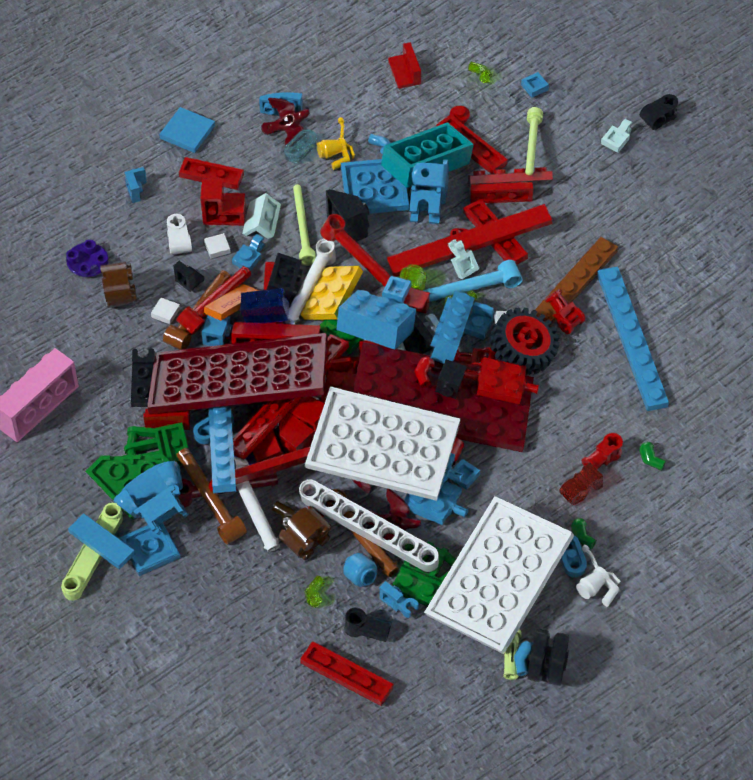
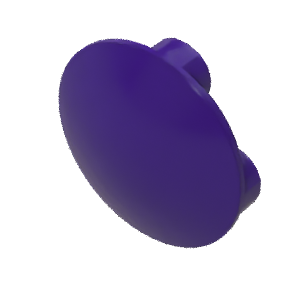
[66,240,109,277]

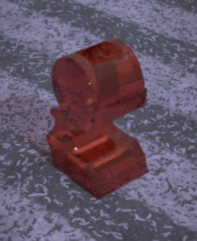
[559,463,603,505]

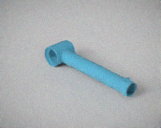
[423,260,523,302]

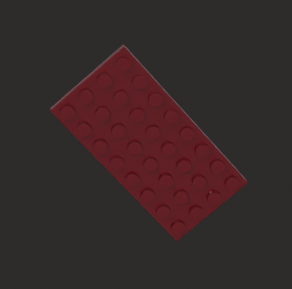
[147,333,328,414]
[353,342,534,452]

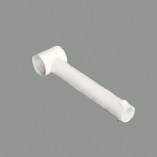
[283,239,336,324]
[234,457,280,552]

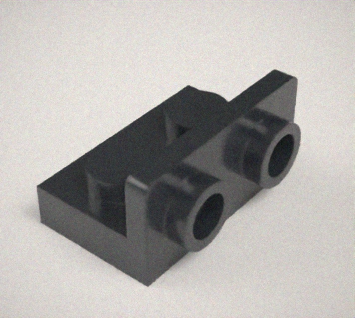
[266,253,303,304]

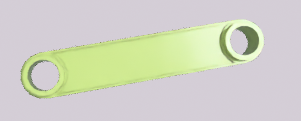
[61,503,123,601]

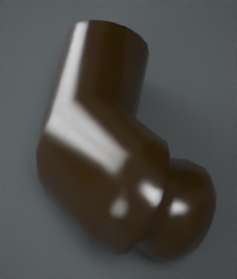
[272,501,296,529]

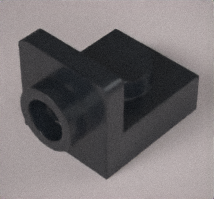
[173,260,204,292]

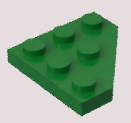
[85,454,170,519]

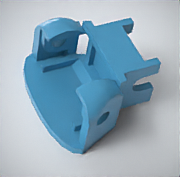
[409,159,449,224]
[113,461,189,535]

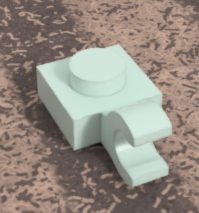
[601,119,632,153]
[448,239,479,279]

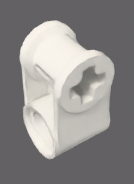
[167,214,192,255]

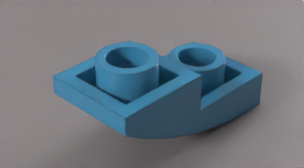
[259,92,303,116]

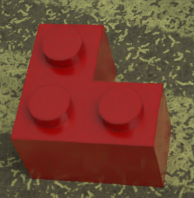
[200,179,246,226]

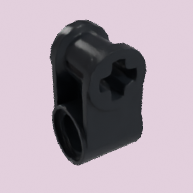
[639,94,678,130]

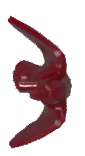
[261,98,310,146]
[366,489,421,540]

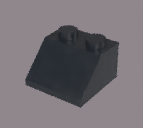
[326,189,370,242]

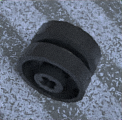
[527,629,569,686]

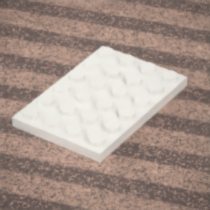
[305,387,460,501]
[424,496,574,654]

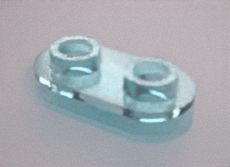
[284,130,317,163]

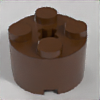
[100,261,137,308]
[279,506,331,561]

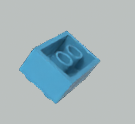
[336,290,416,350]

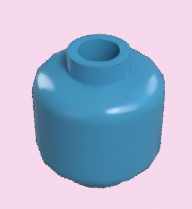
[343,553,377,587]

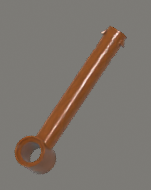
[163,270,231,350]
[176,448,247,545]
[326,489,399,577]

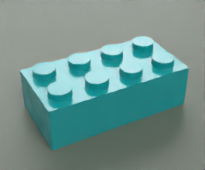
[381,122,474,188]

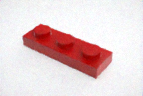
[179,157,244,190]
[470,182,533,204]

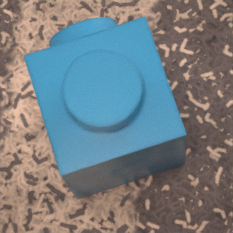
[202,315,233,346]

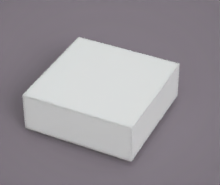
[204,233,231,259]
[151,298,180,325]

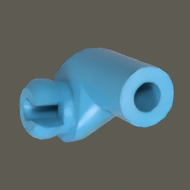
[368,134,391,154]
[514,641,533,676]

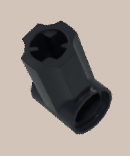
[344,607,392,642]

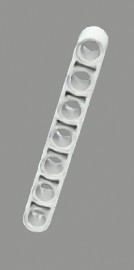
[299,480,439,572]

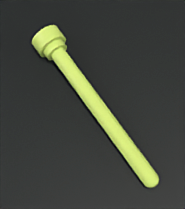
[525,107,543,176]
[293,184,316,266]

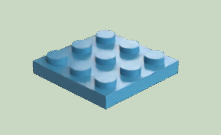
[341,159,409,214]

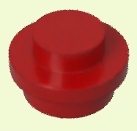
[450,106,470,124]

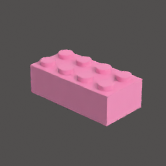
[0,348,79,443]

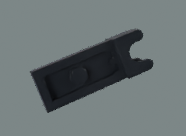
[131,348,155,407]

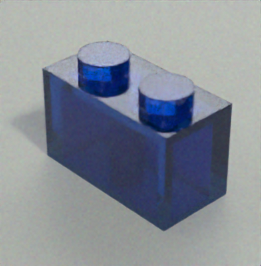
[240,288,289,323]

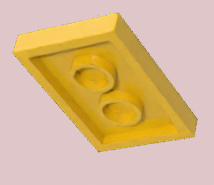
[300,266,363,320]

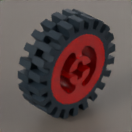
[490,307,560,375]

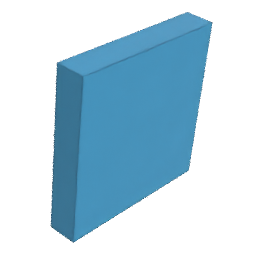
[159,107,215,153]
[119,523,181,576]

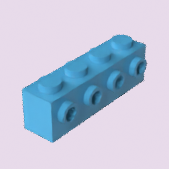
[430,291,475,364]

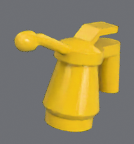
[317,117,355,171]

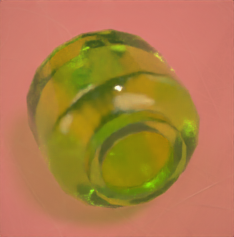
[399,264,427,291]

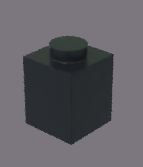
[435,359,467,399]

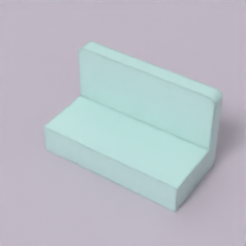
[242,193,281,239]

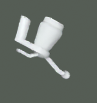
[576,545,621,607]

